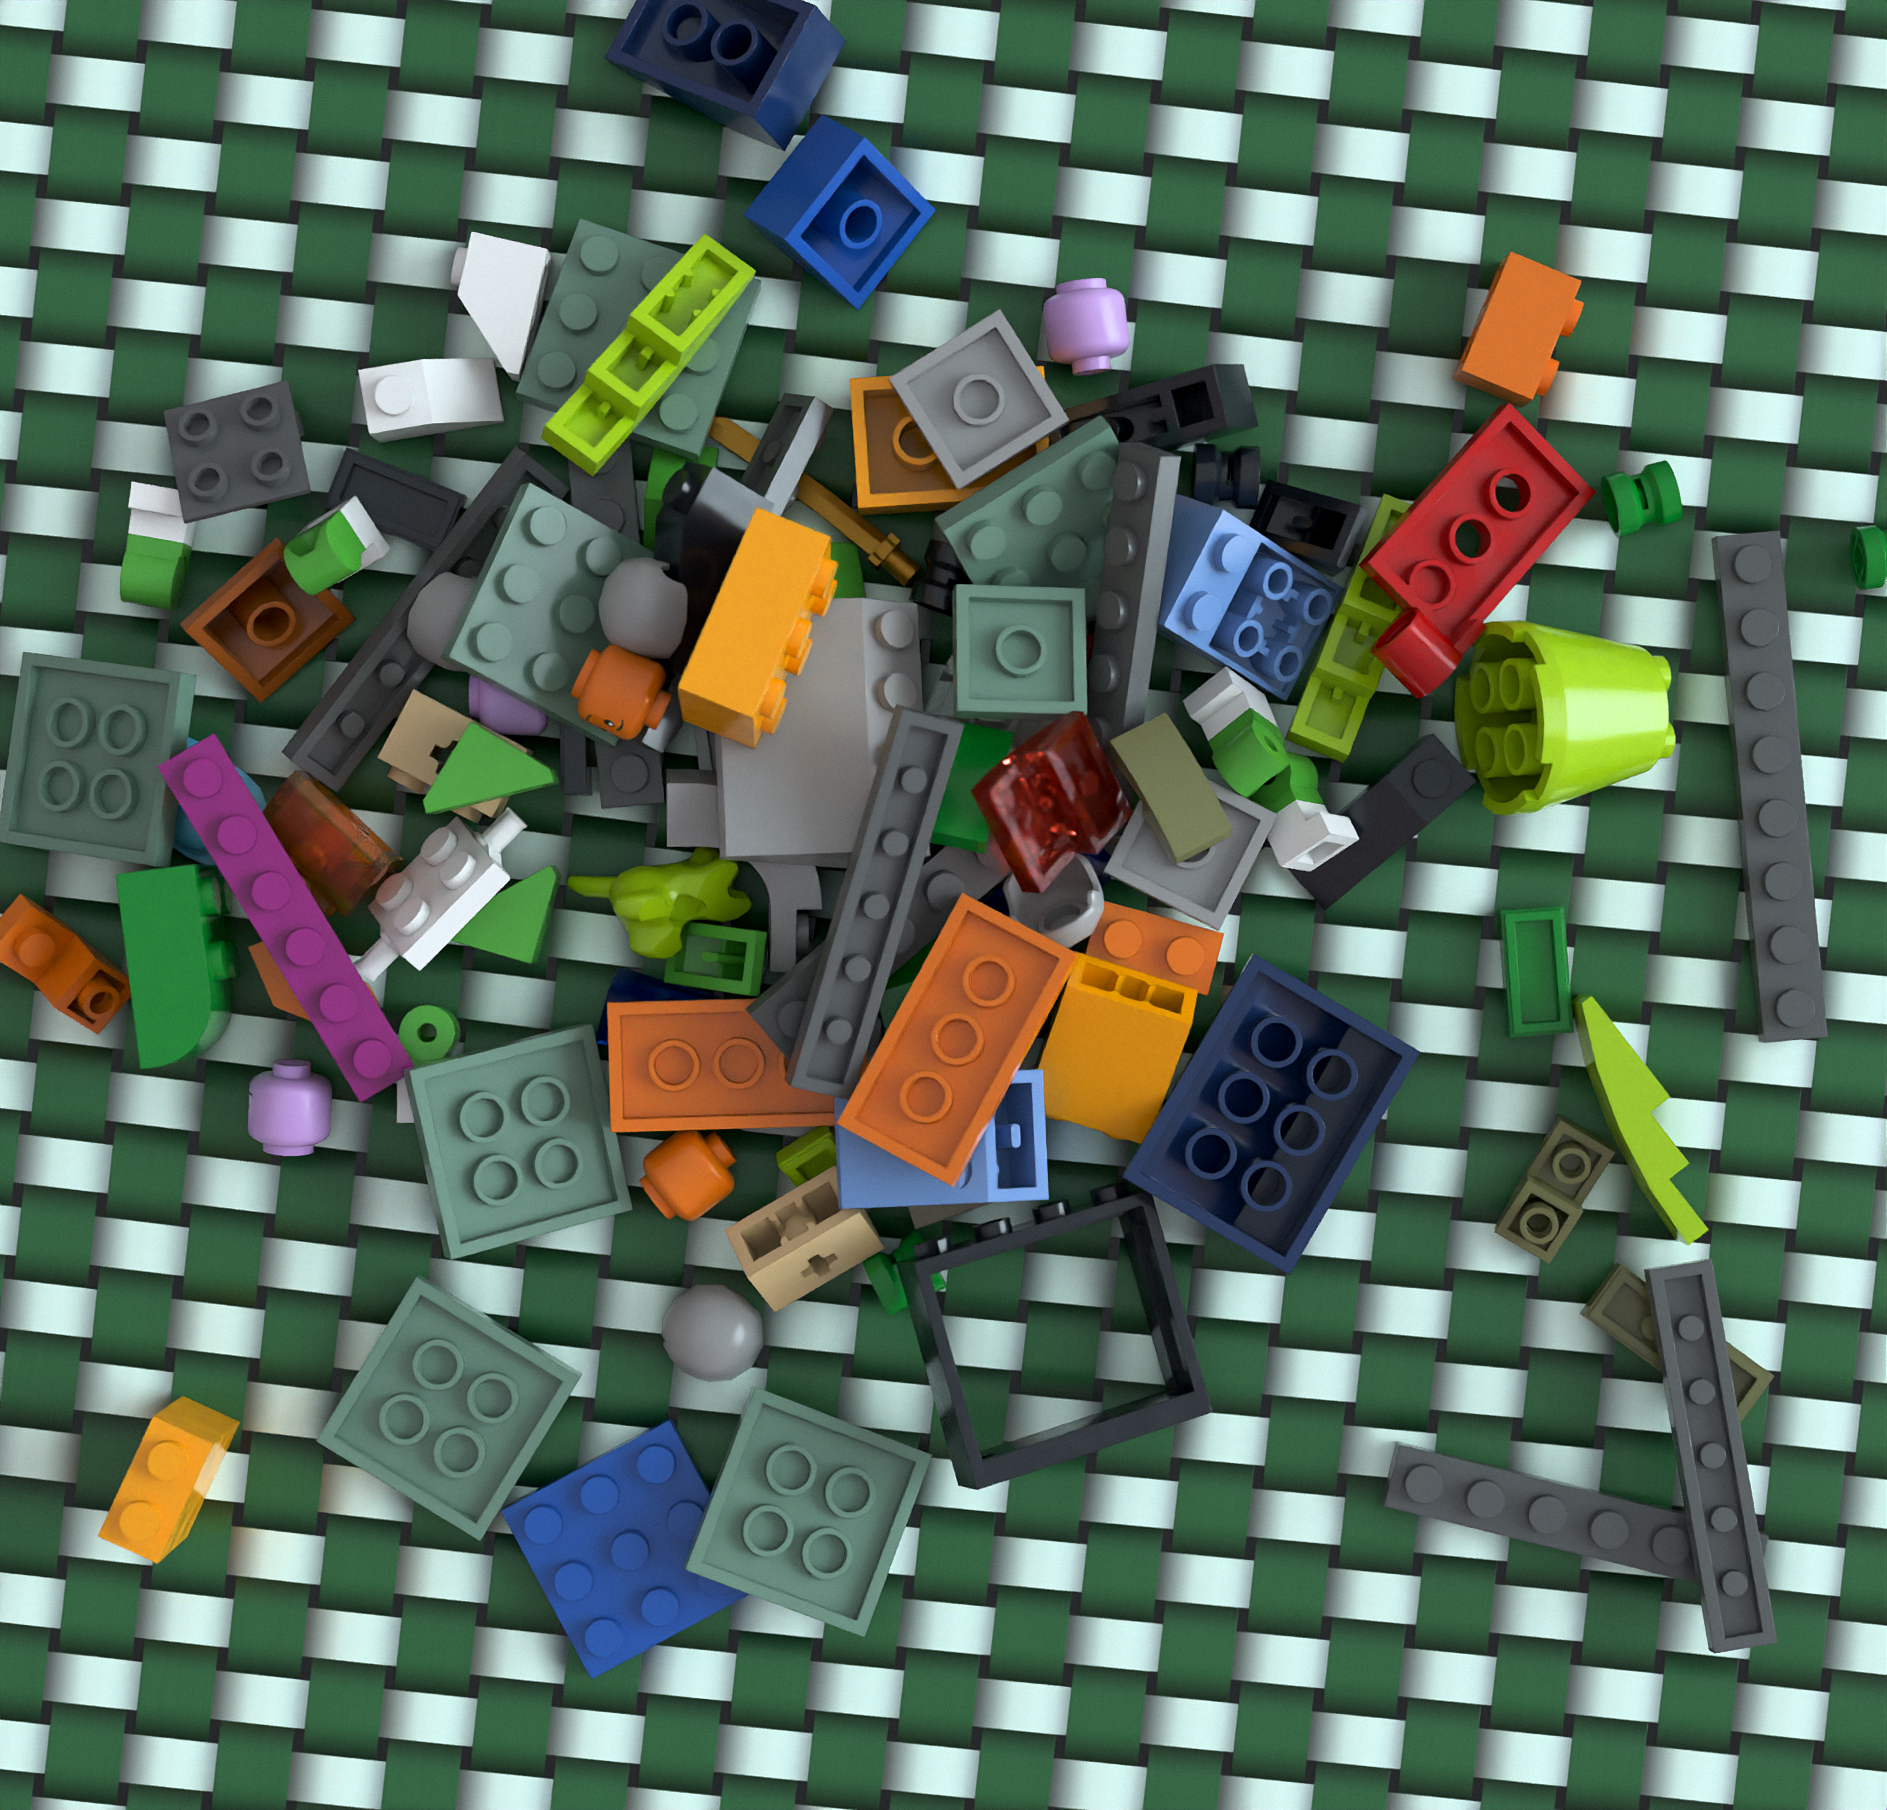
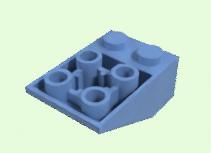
[1156,493,1344,701]
[834,1069,1049,1209]

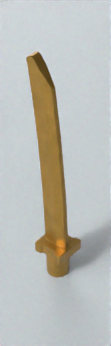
[708,416,921,587]

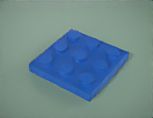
[501,1417,749,1679]

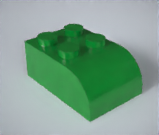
[115,864,240,1069]

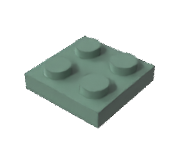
[952,584,1087,721]

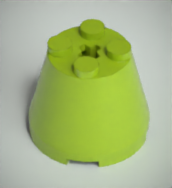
[1454,620,1675,816]

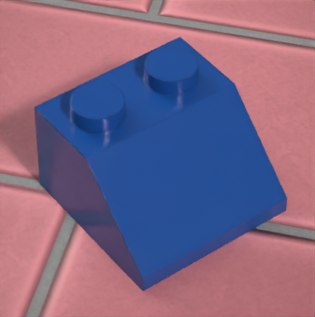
[743,114,936,310]

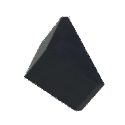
[1249,479,1369,577]

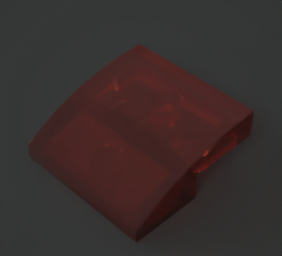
[970,711,1133,894]

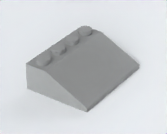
[715,598,930,868]

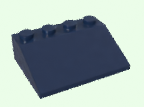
[1122,953,1420,1275]

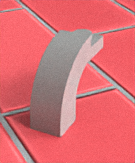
[666,769,822,972]

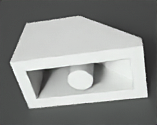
[451,232,553,382]
[358,358,505,443]

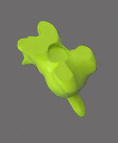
[567,847,752,959]

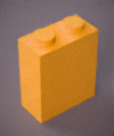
[1033,951,1198,1144]
[98,1396,240,1564]

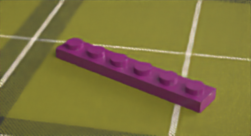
[157,733,415,1103]

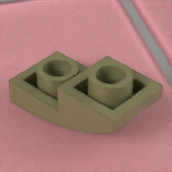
[1109,712,1232,865]
[1494,1114,1616,1264]

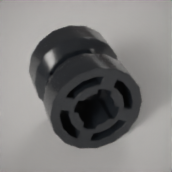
[1191,443,1260,510]
[908,539,971,617]

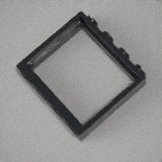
[896,1181,1213,1490]

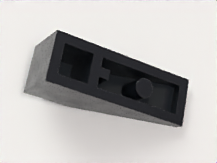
[1049,364,1259,452]
[653,460,775,677]
[1287,733,1476,910]

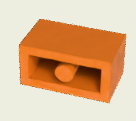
[1452,252,1584,408]
[1082,901,1224,996]

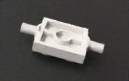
[354,807,527,982]

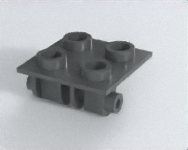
[164,380,311,524]

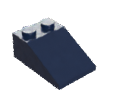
[605,0,846,152]

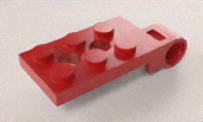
[1359,402,1596,699]

